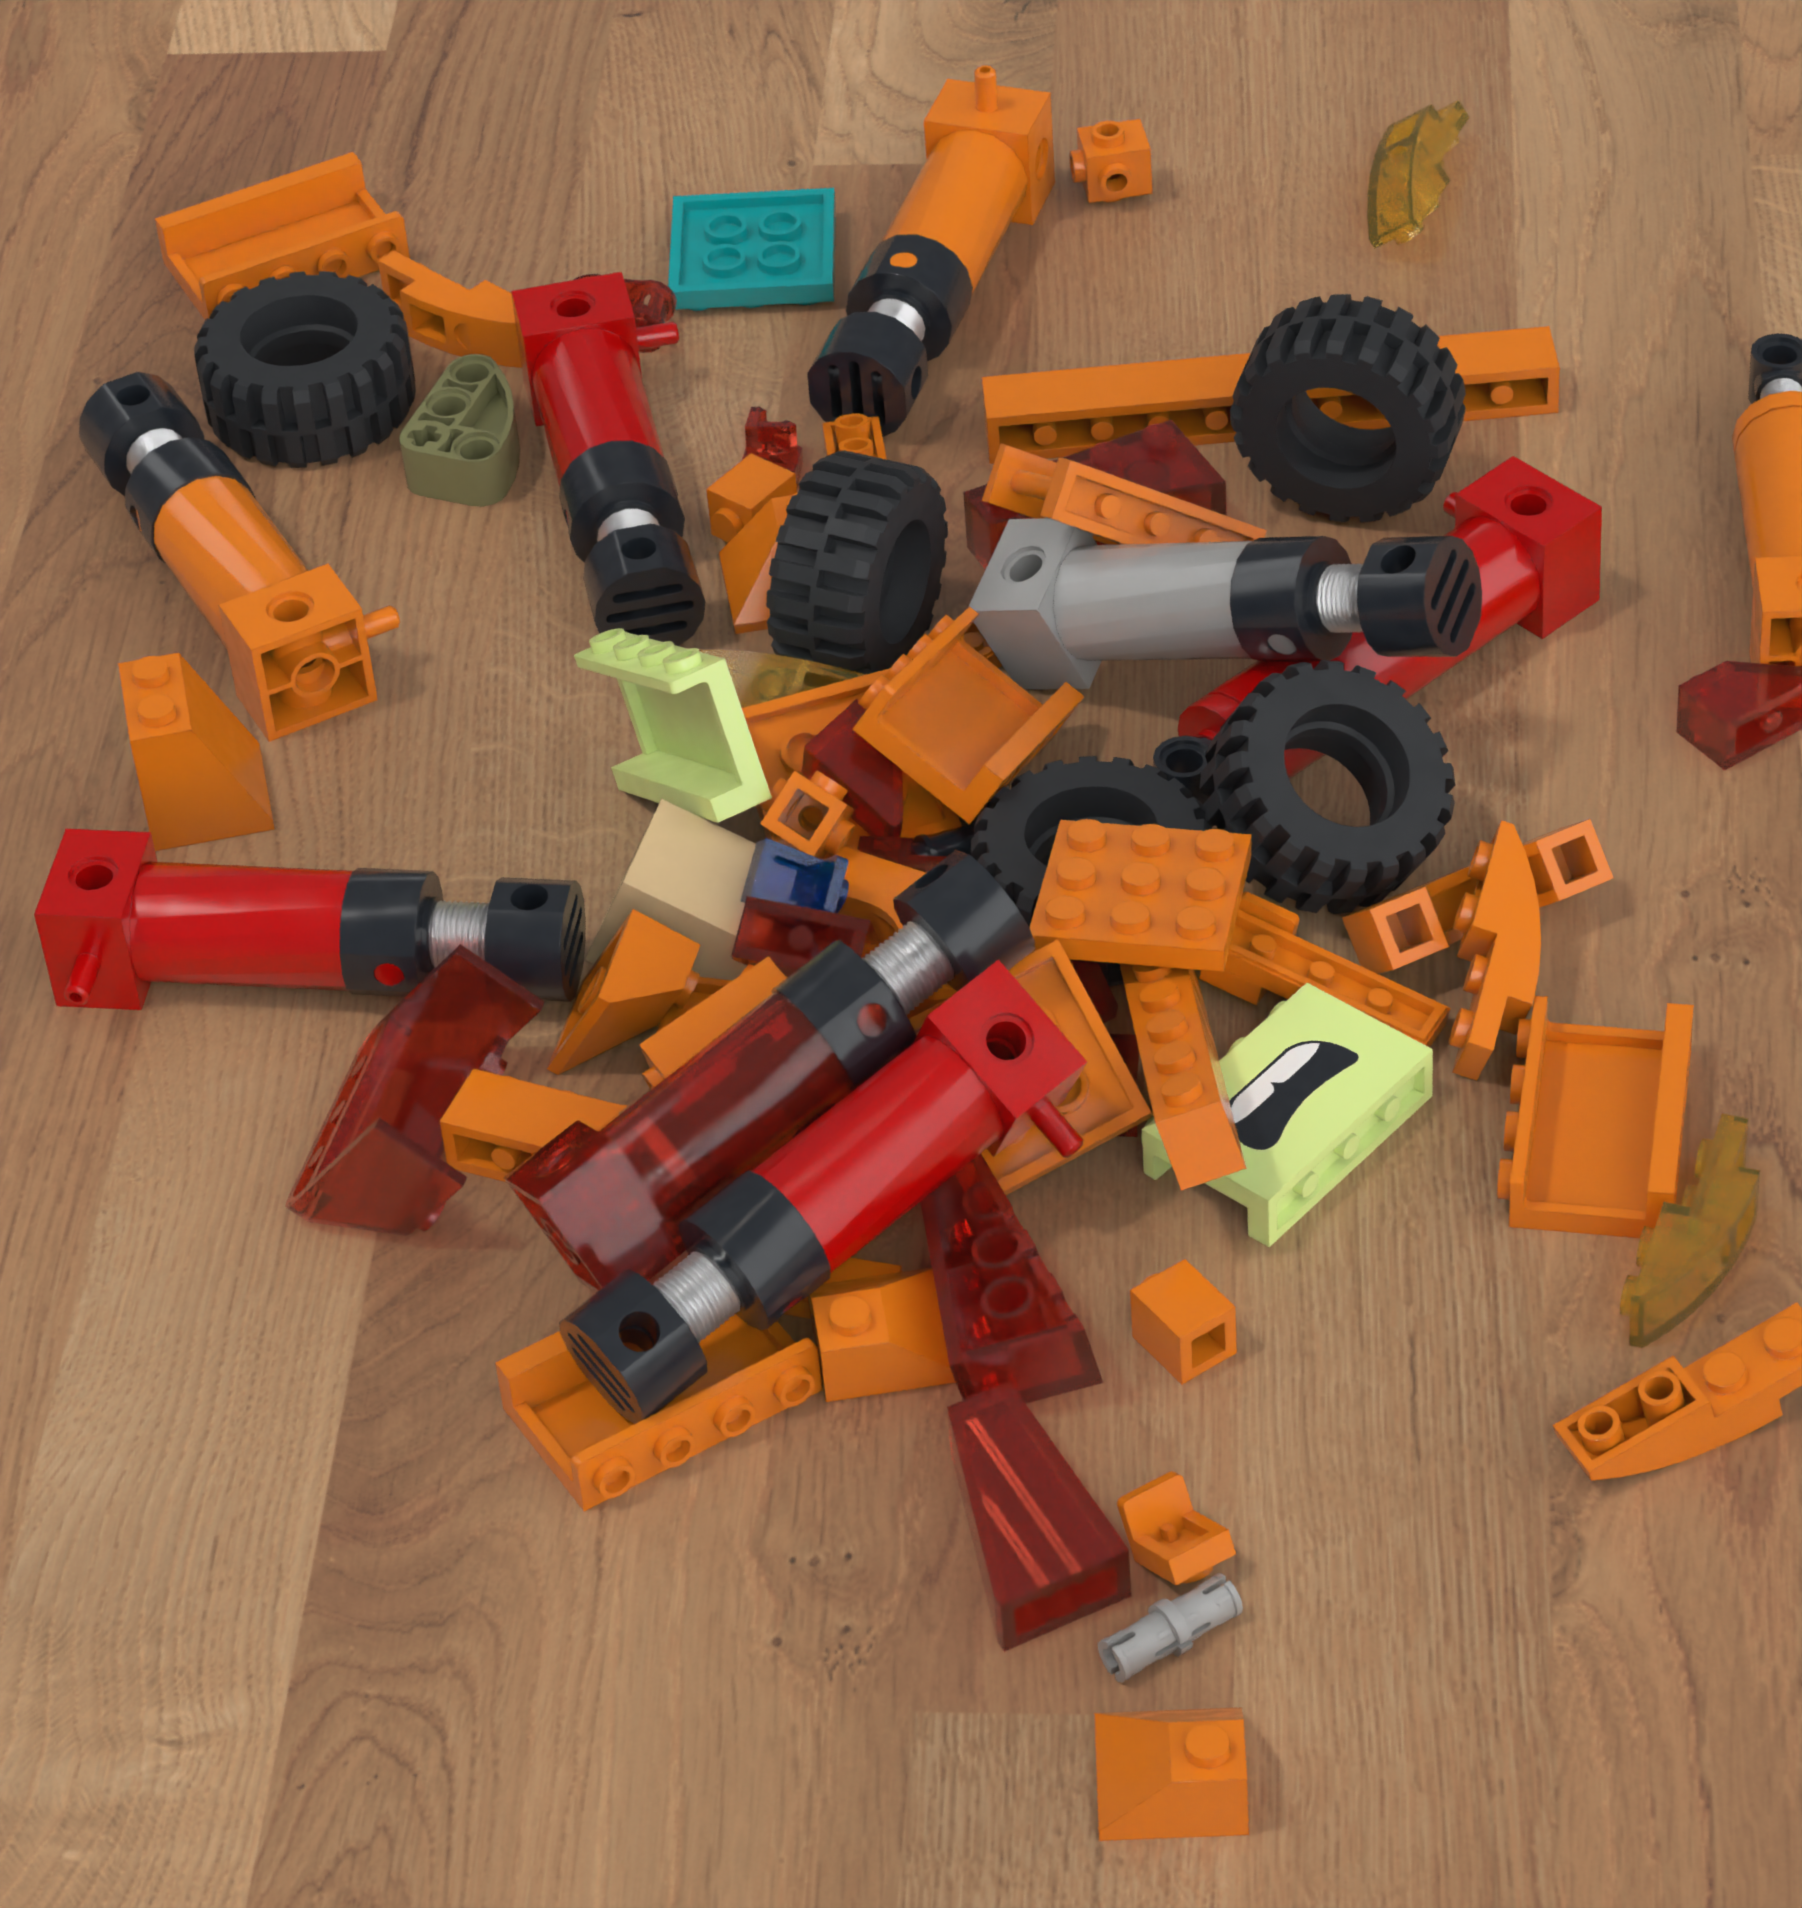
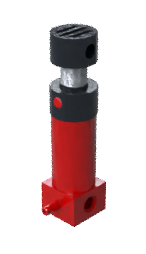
[511,272,706,646]
[34,828,586,1010]
[559,959,1087,1424]

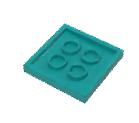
[668,188,836,311]

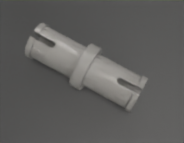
[1098,1573,1243,1683]

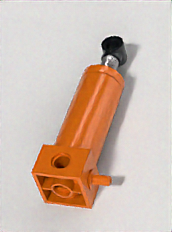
[1732,333,1802,707]

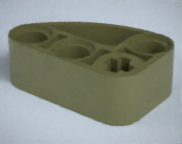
[399,354,520,507]

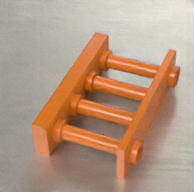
[982,444,1267,545]

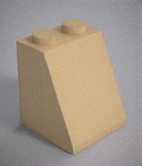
[585,798,799,981]

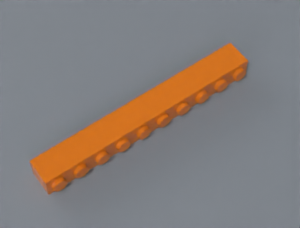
[982,326,1560,464]

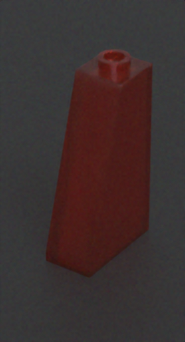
[947,1381,1132,1652]

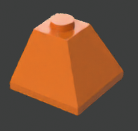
[719,493,797,634]
[547,909,701,1075]
[808,1266,962,1402]
[1094,1707,1249,1841]

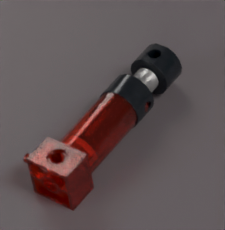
[503,850,1035,1292]

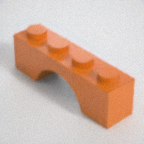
[1342,819,1614,974]

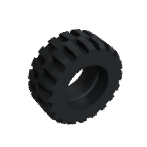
[194,271,416,468]
[1230,294,1466,523]
[766,451,948,683]
[1200,660,1455,914]
[971,756,1212,988]

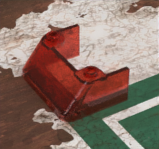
[285,944,545,1236]

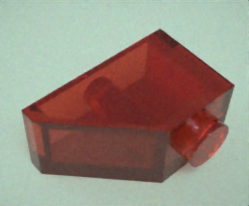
[1676,661,1802,770]
[801,699,903,853]
[731,896,881,977]

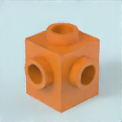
[1069,119,1153,203]
[760,770,856,864]

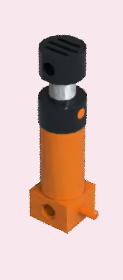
[807,65,1055,437]
[79,372,400,742]

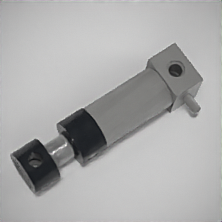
[968,518,1482,689]

